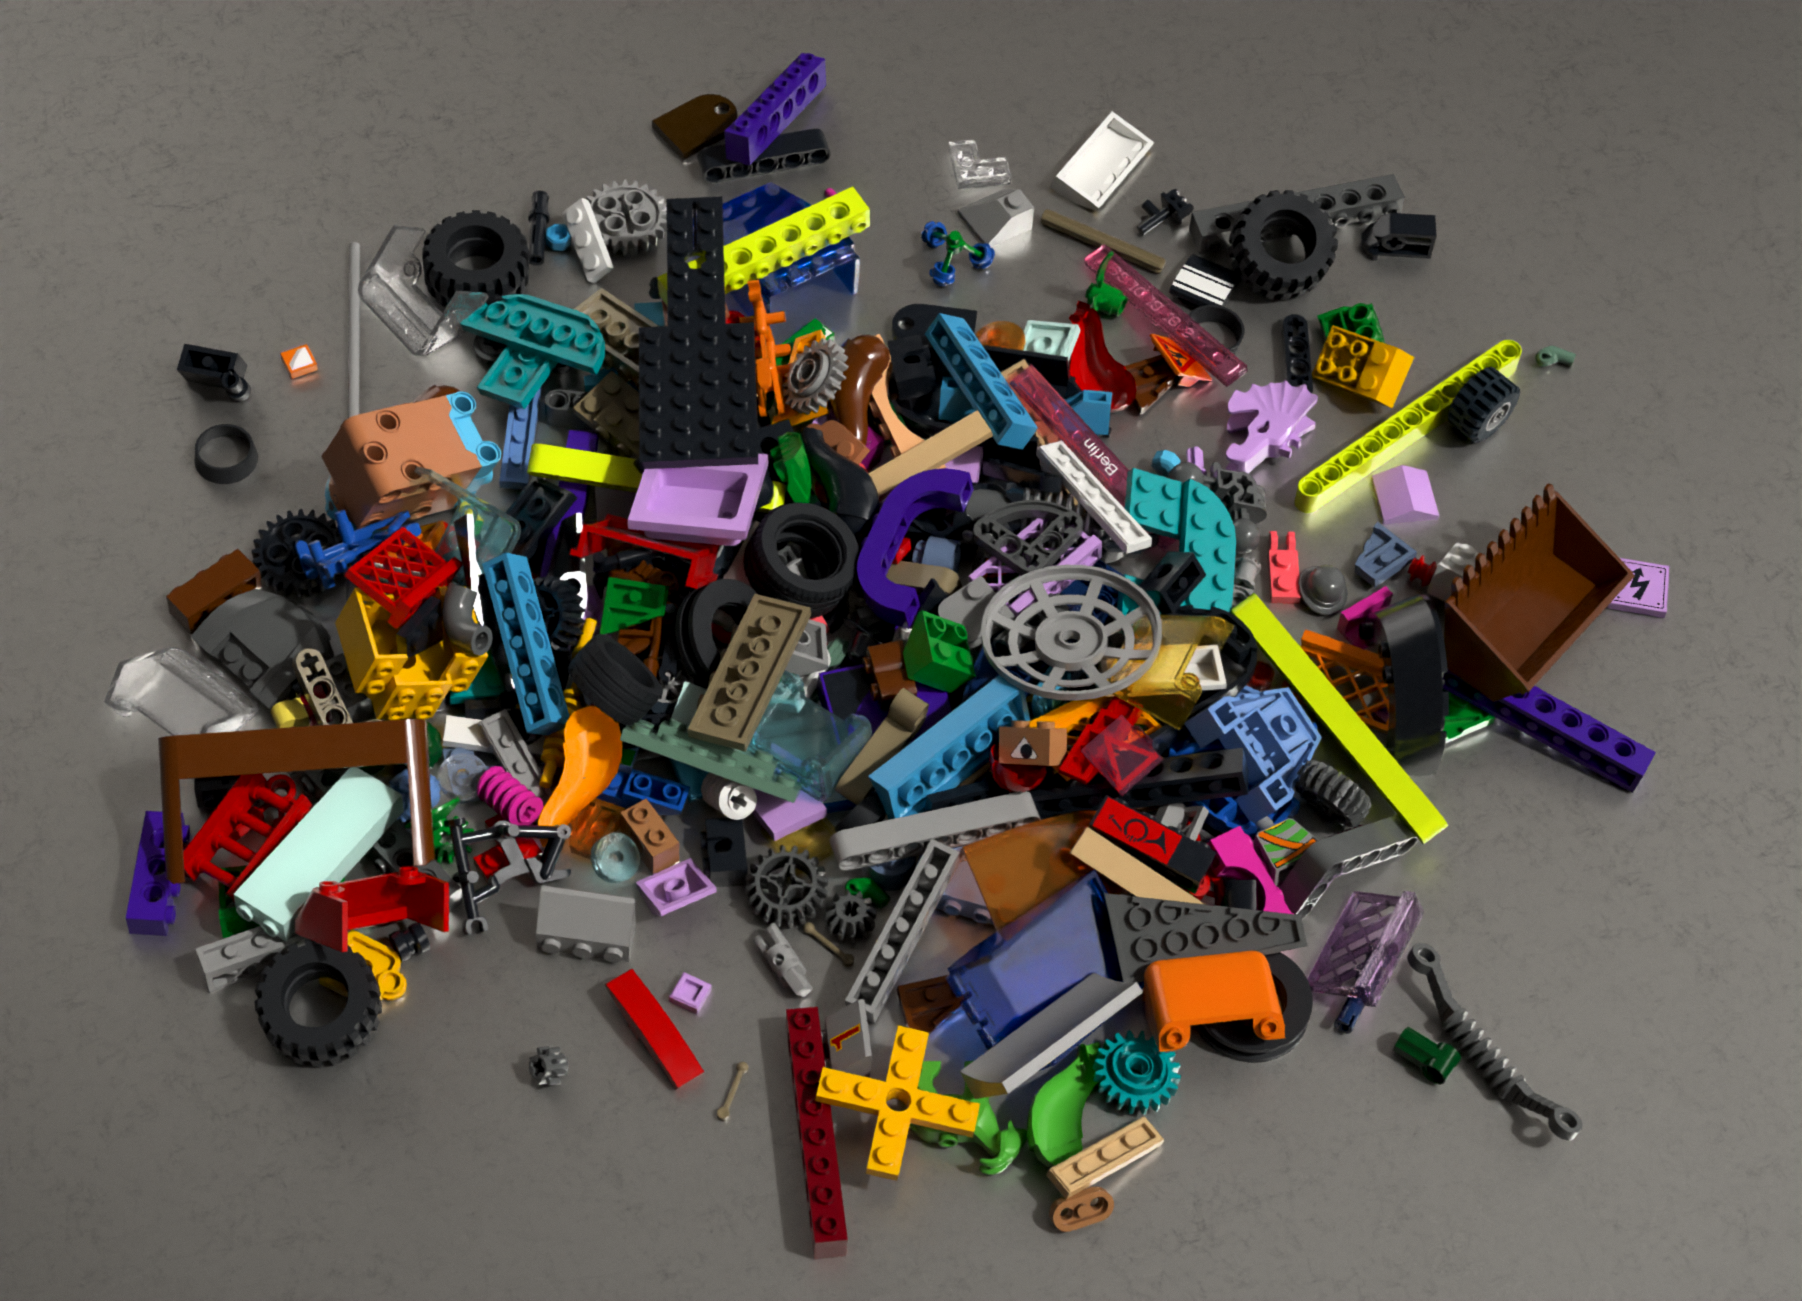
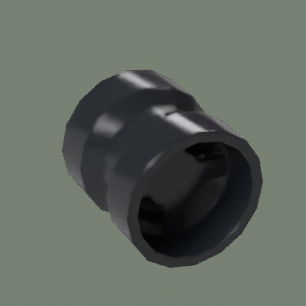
[388,922,431,963]

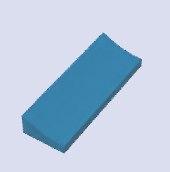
[868,675,1030,820]

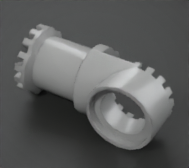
[1230,556,1261,614]

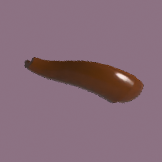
[829,334,890,446]

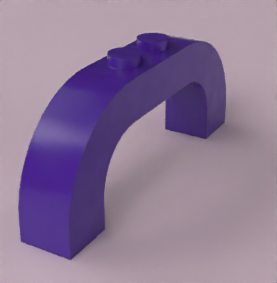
[857,468,974,629]

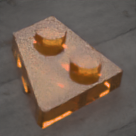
[569,798,626,862]

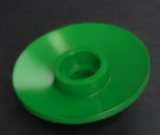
[404,797,460,831]

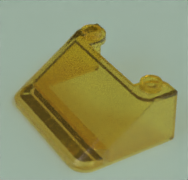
[1107,615,1235,730]

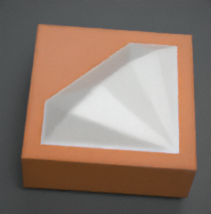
[280,344,318,379]

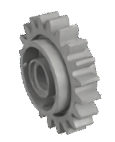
[782,338,849,415]

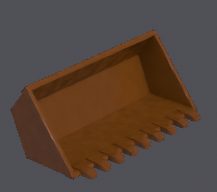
[1444,483,1635,702]

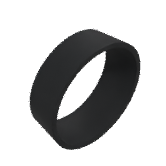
[1184,305,1245,362]
[194,424,258,484]

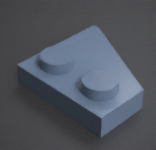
[1355,522,1417,588]

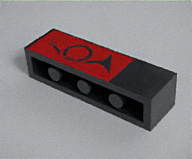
[1088,794,1216,894]

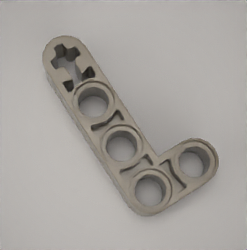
[850,561,963,597]
[292,648,381,725]
[835,688,929,805]

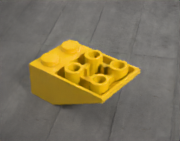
[1312,325,1414,408]

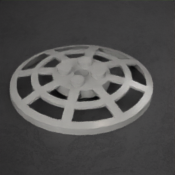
[981,565,1162,701]

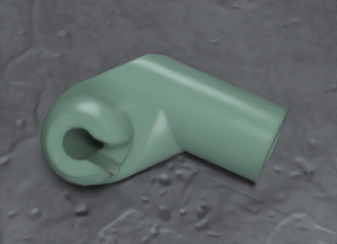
[1535,345,1576,367]

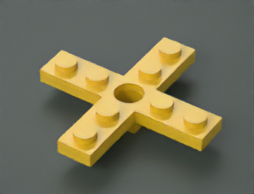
[815,1025,980,1181]

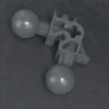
[1169,462,1267,554]

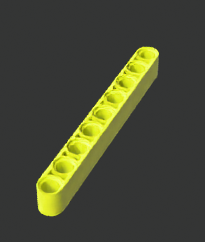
[527,443,787,514]

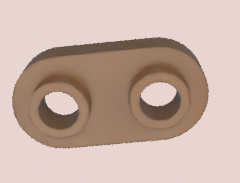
[1049,1186,1114,1232]

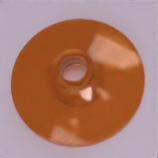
[975,321,1026,350]

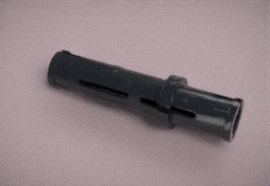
[528,190,550,266]

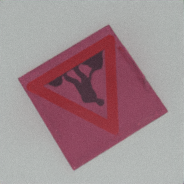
[1081,715,1163,796]

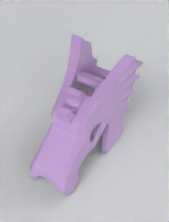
[1226,380,1318,473]

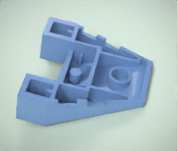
[1184,687,1322,823]

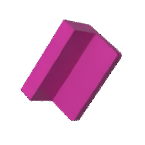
[1337,586,1393,649]

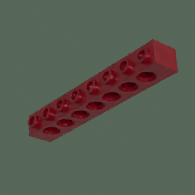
[785,1007,848,1259]

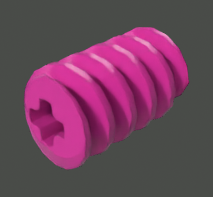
[476,766,543,825]

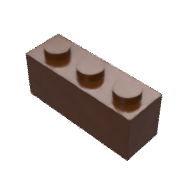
[166,549,262,635]

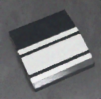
[1169,254,1241,307]

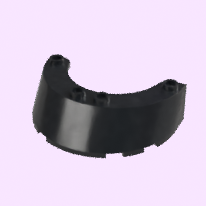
[1359,595,1449,776]

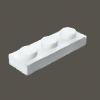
[562,198,614,283]

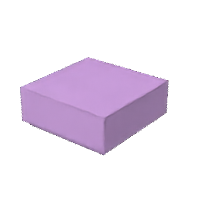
[669,972,712,1014]

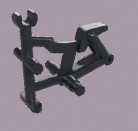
[444,818,571,935]

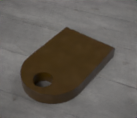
[652,94,738,160]

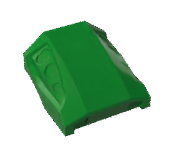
[1317,303,1385,343]
[770,432,812,503]

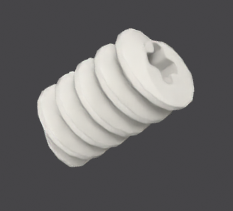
[701,773,757,820]

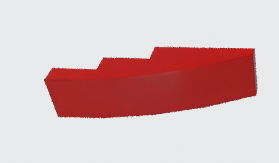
[1059,696,1144,784]
[605,969,704,1090]

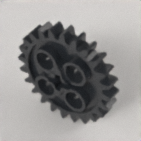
[251,509,342,597]

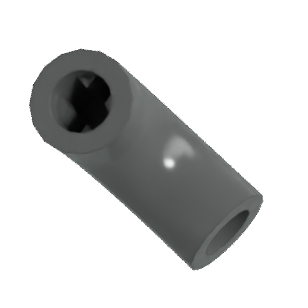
[442,583,493,655]

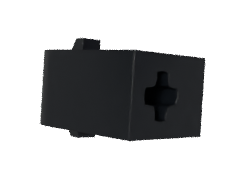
[1361,213,1437,261]

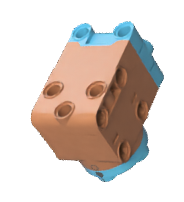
[321,392,502,539]

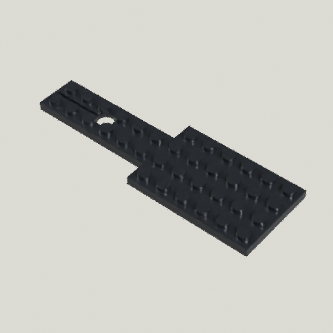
[639,196,759,470]

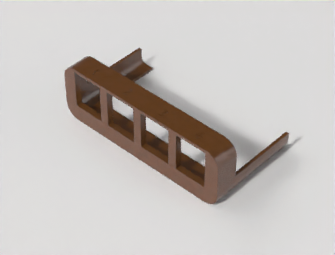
[158,719,435,884]

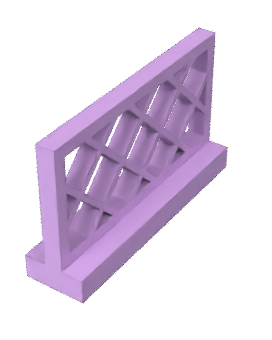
[968,518,1102,619]

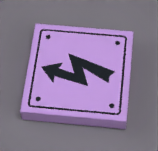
[1607,558,1670,618]

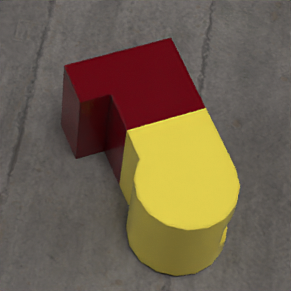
[270,684,333,728]

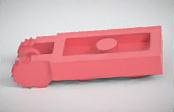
[1267,531,1301,604]

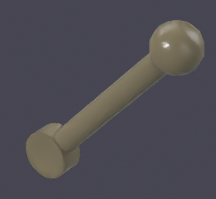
[803,922,855,967]
[717,1061,749,1121]

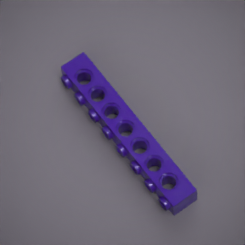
[1442,669,1656,793]

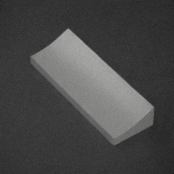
[960,973,1143,1099]

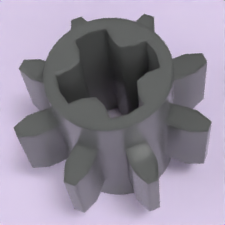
[529,1046,568,1086]

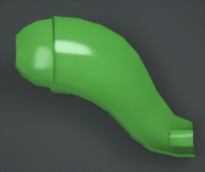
[1026,1042,1101,1168]

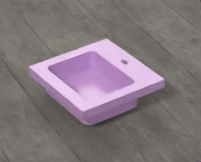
[628,454,768,546]

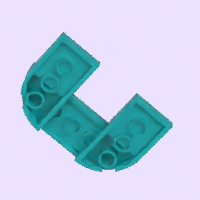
[1117,468,1236,634]

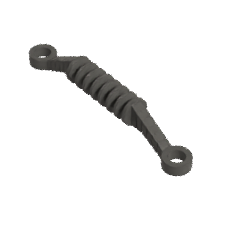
[1407,943,1583,1141]

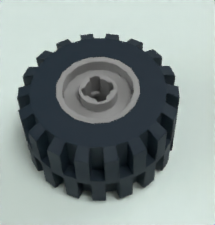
[1447,367,1520,443]

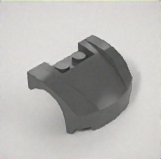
[191,589,334,709]

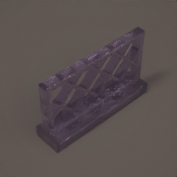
[1307,891,1424,1007]

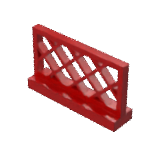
[344,527,463,629]

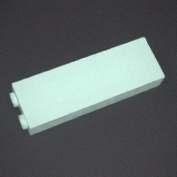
[234,767,404,941]

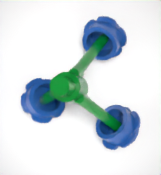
[921,221,995,286]

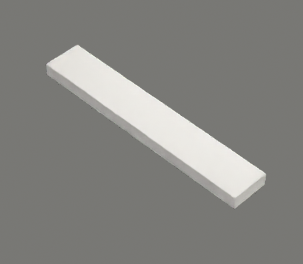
[1036,440,1152,554]

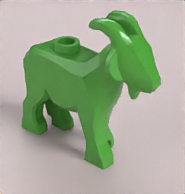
[909,1061,1027,1175]

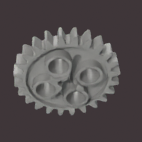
[586,180,667,255]

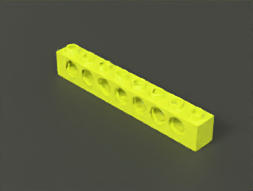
[657,186,870,305]

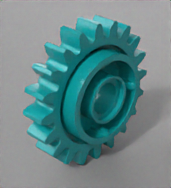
[1092,1030,1181,1115]

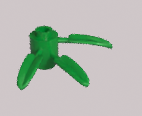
[1085,251,1128,317]

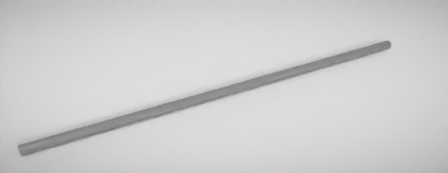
[346,242,360,602]

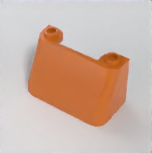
[1144,951,1285,1052]

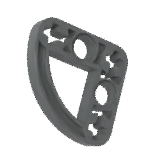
[973,500,1083,576]

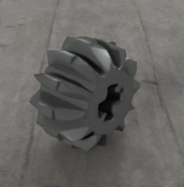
[824,889,877,944]

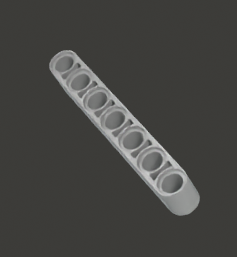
[829,791,1041,871]

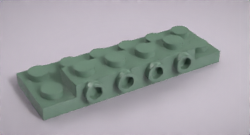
[620,718,803,803]

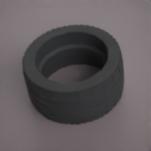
[567,634,663,726]

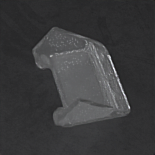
[104,647,259,736]

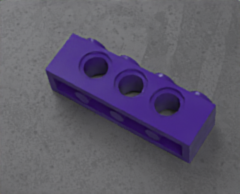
[126,811,190,936]

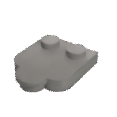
[938,576,1015,648]

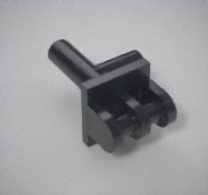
[1137,189,1194,235]

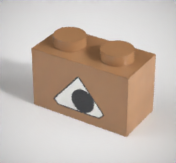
[999,720,1067,766]

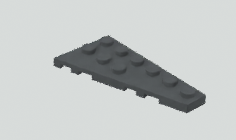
[1103,893,1307,983]

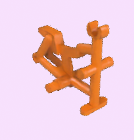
[739,279,792,417]

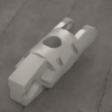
[753,923,813,997]

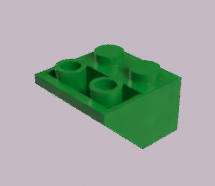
[903,610,976,693]

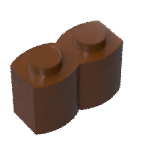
[862,640,917,709]

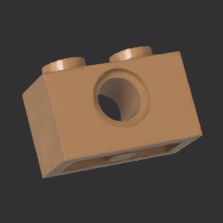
[620,799,679,875]

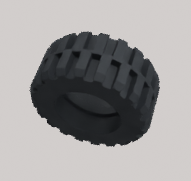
[1228,190,1338,300]
[422,210,529,315]
[254,939,382,1067]

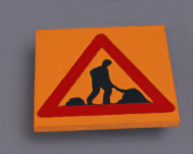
[1149,334,1212,387]

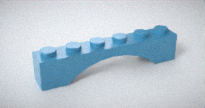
[939,377,1112,436]

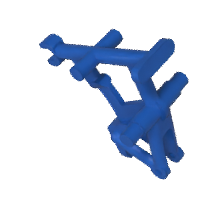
[295,510,421,589]

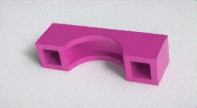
[1207,826,1294,914]

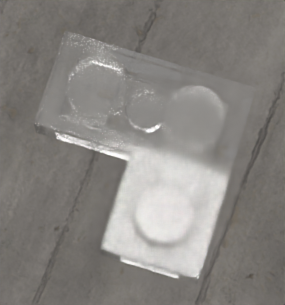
[948,140,1012,189]

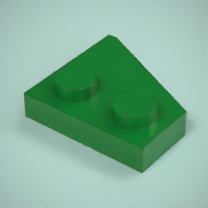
[600,577,669,635]

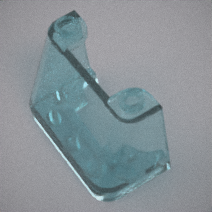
[747,670,872,802]

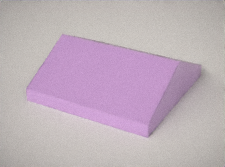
[1371,465,1439,524]
[635,858,717,916]

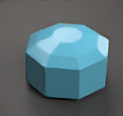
[1151,450,1181,477]

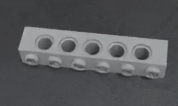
[845,838,960,1024]

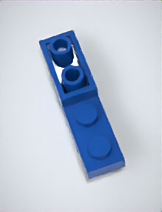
[583,769,690,815]

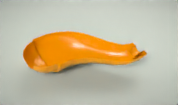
[538,706,623,847]

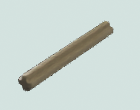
[1041,209,1166,273]

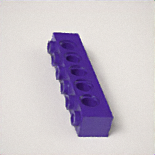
[725,53,826,165]

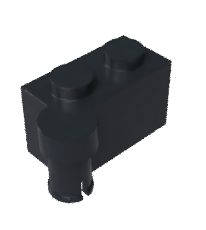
[177,343,251,402]

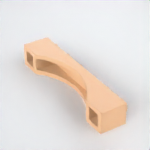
[868,334,946,469]

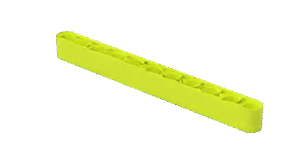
[1294,340,1522,513]
[1230,593,1448,844]

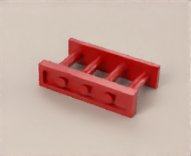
[183,774,313,904]

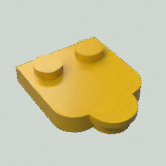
[319,929,407,1001]

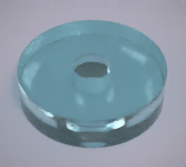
[591,833,640,883]

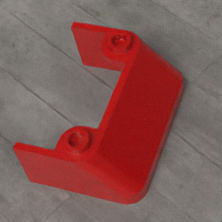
[295,866,449,952]

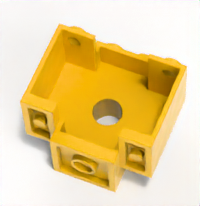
[335,587,488,720]

